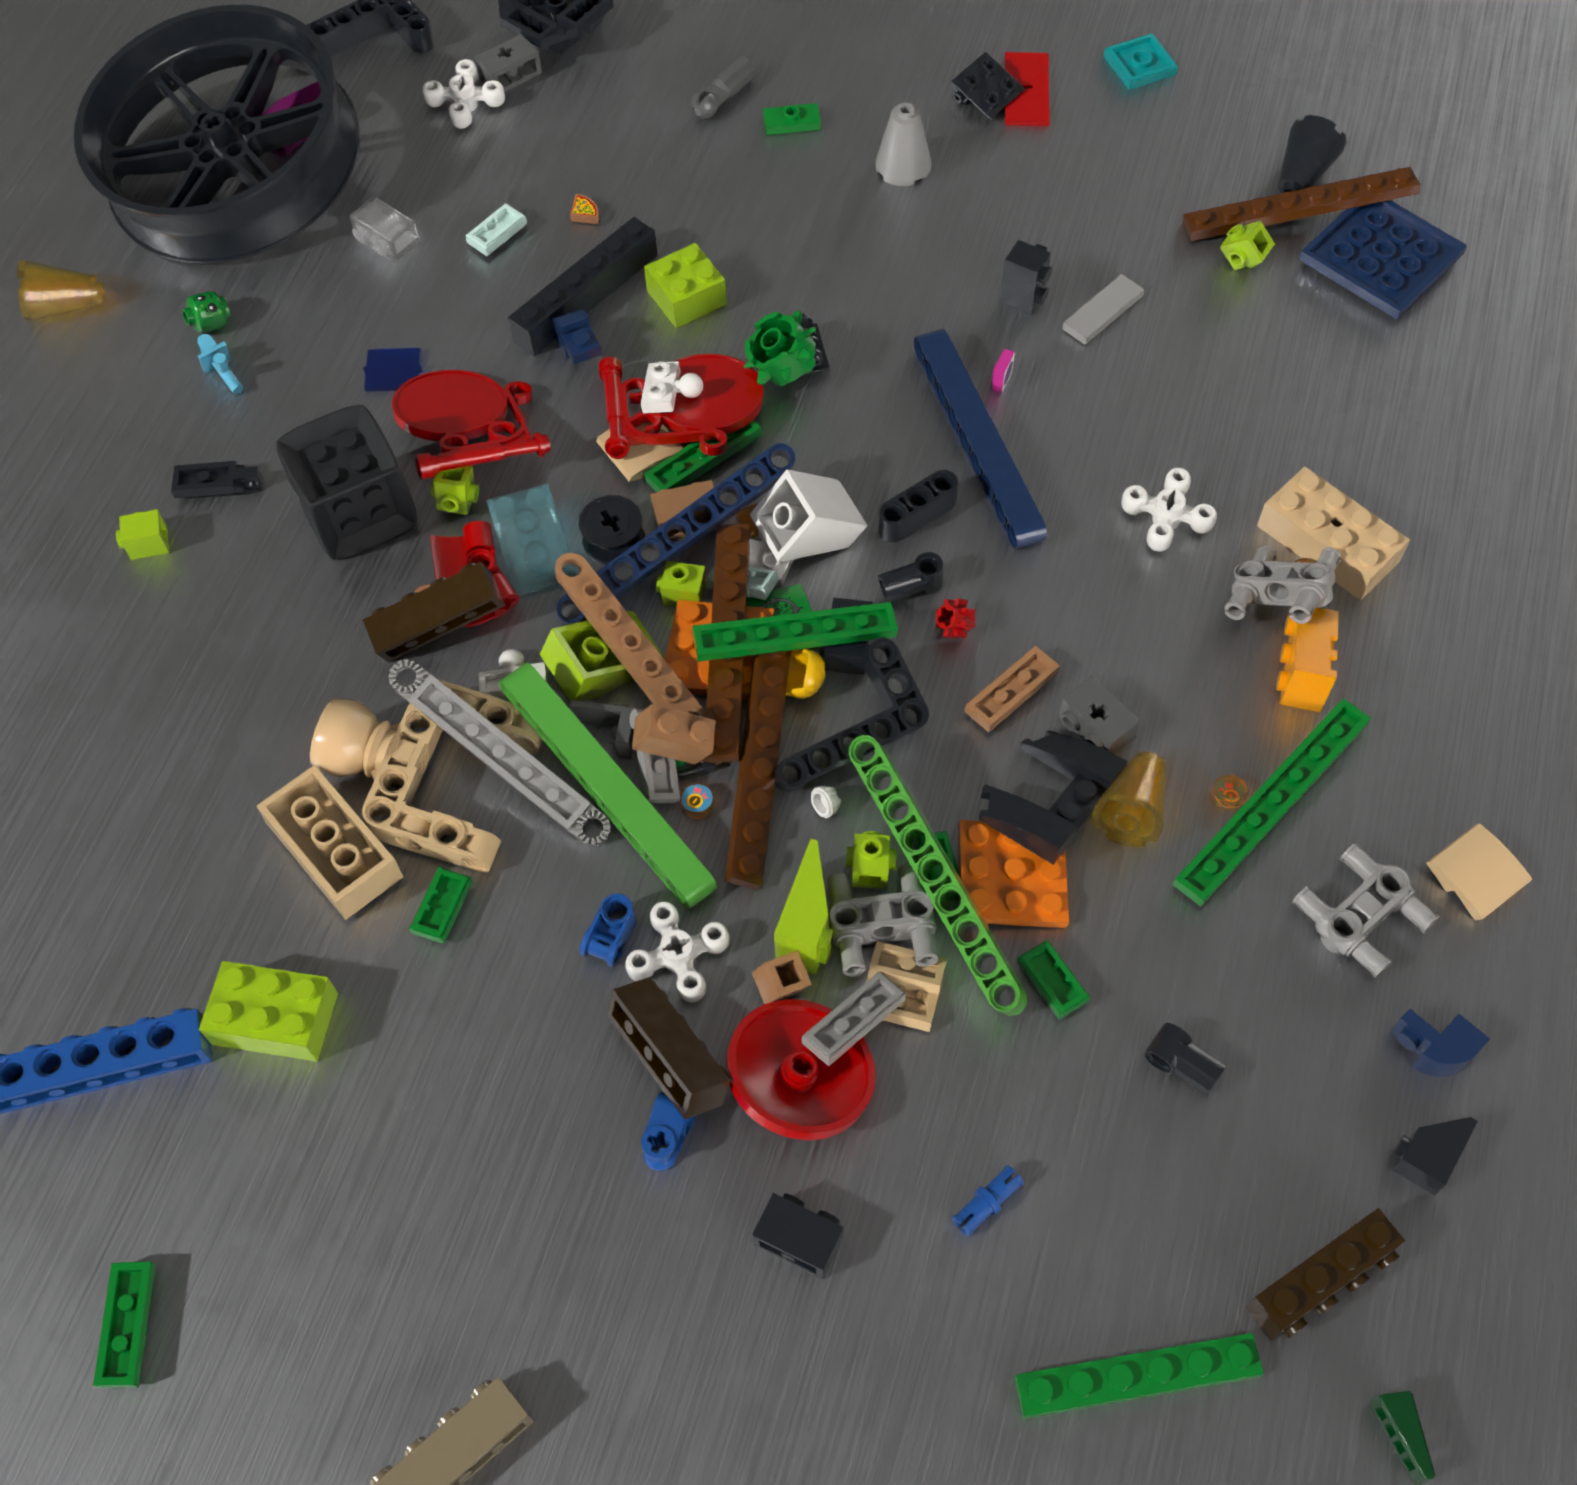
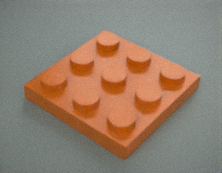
[665,600,775,700]
[958,820,1069,928]

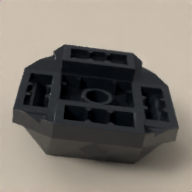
[498,0,614,54]

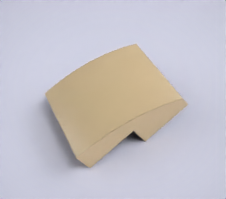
[596,422,683,482]
[1426,823,1533,920]
[866,941,947,1032]

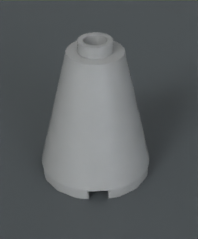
[875,103,931,186]

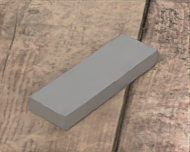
[1063,274,1144,345]
[802,972,906,1066]

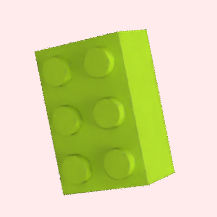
[199,961,338,1062]

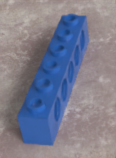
[0,1008,212,1114]

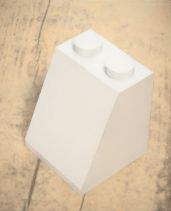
[750,469,868,562]

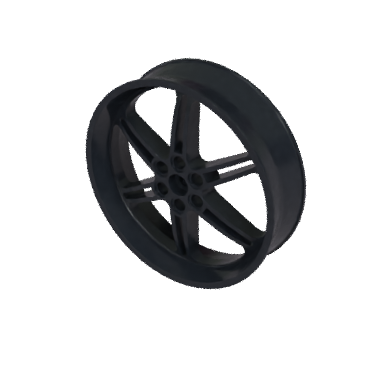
[74,4,360,264]

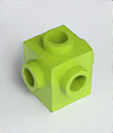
[1220,220,1275,270]
[431,465,479,515]
[846,831,897,889]

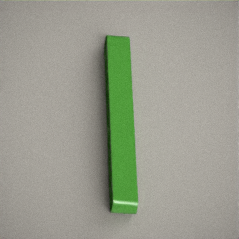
[499,662,718,910]
[849,735,1028,1016]

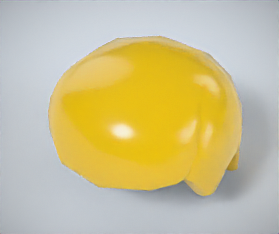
[786,648,826,699]

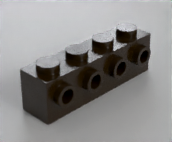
[363,562,506,663]
[607,977,730,1120]
[1246,1208,1406,1341]

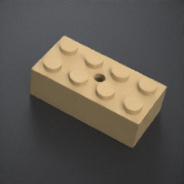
[1257,466,1410,601]
[256,765,403,920]

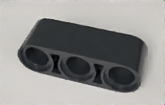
[878,470,958,542]

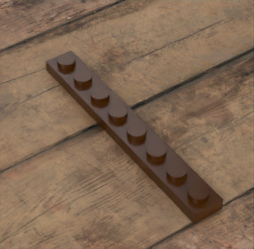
[1183,167,1421,241]
[704,524,751,762]
[724,650,791,890]

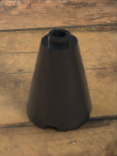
[1278,115,1347,193]

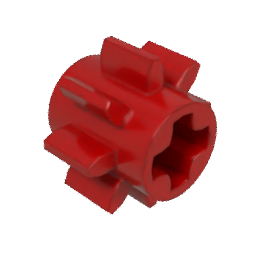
[935,598,976,639]

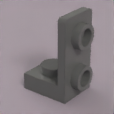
[568,699,636,759]

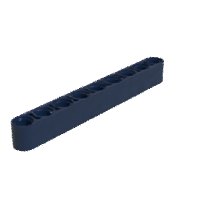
[913,328,1047,549]
[556,443,796,626]

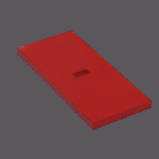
[1005,52,1050,126]

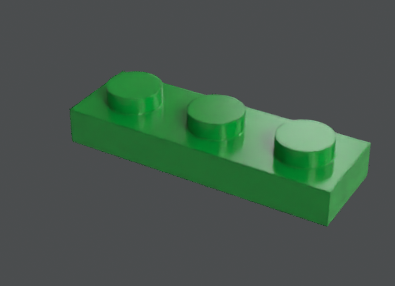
[93,1261,156,1389]

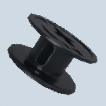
[578,495,645,565]

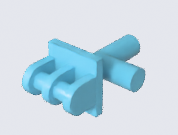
[197,334,244,395]

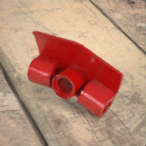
[430,521,519,628]

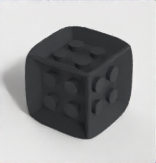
[276,405,417,560]

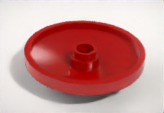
[725,999,876,1140]

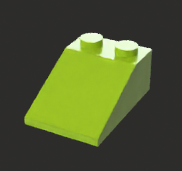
[540,611,665,701]
[774,838,833,975]

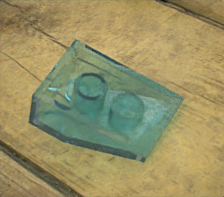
[486,483,577,596]

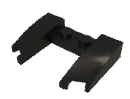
[978,730,1128,865]

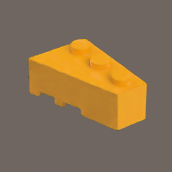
[1276,607,1339,712]

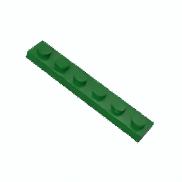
[692,602,898,662]
[1014,1333,1264,1419]

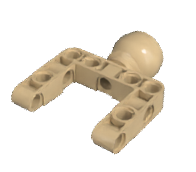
[310,679,542,872]

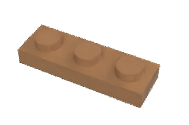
[965,645,1060,733]

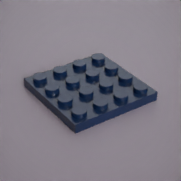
[1298,200,1467,319]

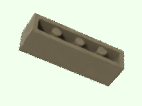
[370,1377,534,1485]

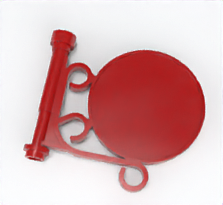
[598,354,763,459]
[392,370,551,480]

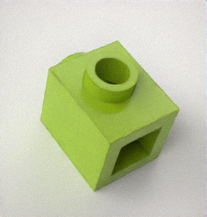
[116,509,169,560]
[656,561,706,608]

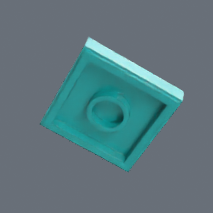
[1103,33,1179,90]

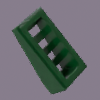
[1370,1391,1436,1485]

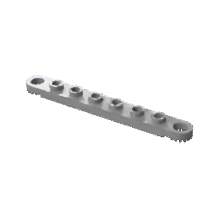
[388,659,611,846]

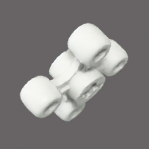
[422,59,505,129]
[1121,468,1217,552]
[625,901,730,1003]

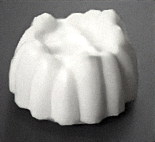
[811,786,841,818]

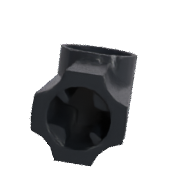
[878,552,943,602]
[1144,1023,1226,1095]

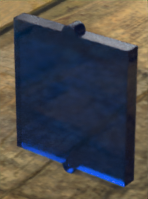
[363,348,423,392]

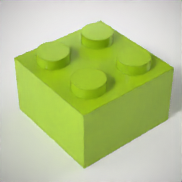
[644,243,727,329]

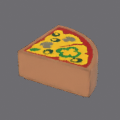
[570,194,600,224]

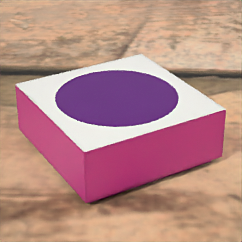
[991,349,1015,394]

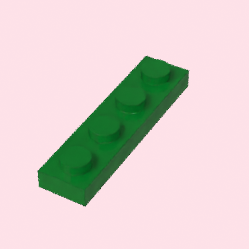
[644,420,762,492]

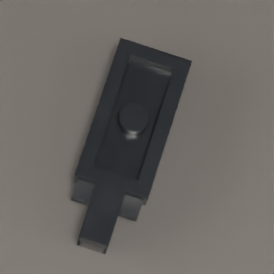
[171,461,263,498]

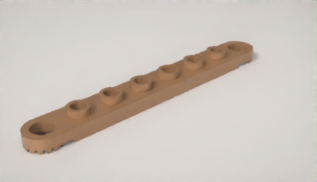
[555,553,723,766]

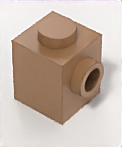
[751,950,812,1004]

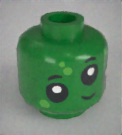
[182,291,230,334]

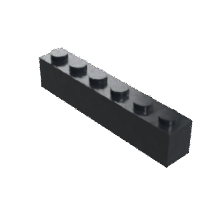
[508,217,658,356]

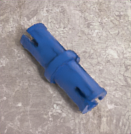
[951,1165,1024,1237]

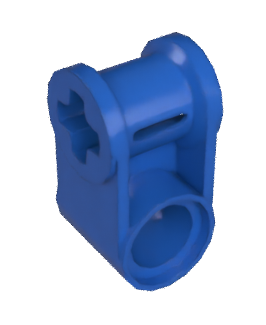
[579,893,637,968]
[641,1091,695,1171]

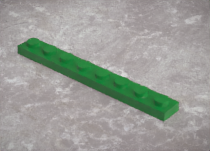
[1173,698,1371,907]

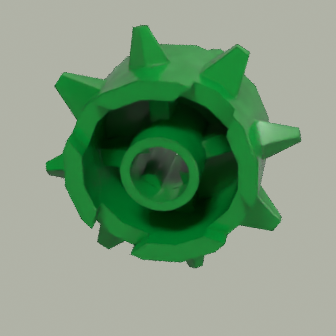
[744,310,816,387]

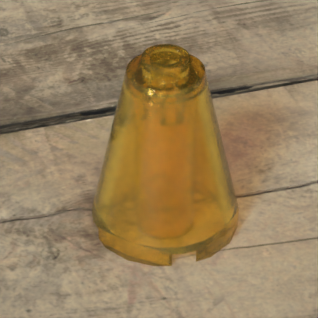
[17,260,105,321]
[1092,752,1167,848]

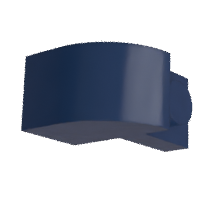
[552,309,602,365]
[1391,1008,1490,1077]

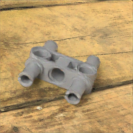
[1224,545,1342,624]
[1292,843,1440,978]
[827,863,938,977]

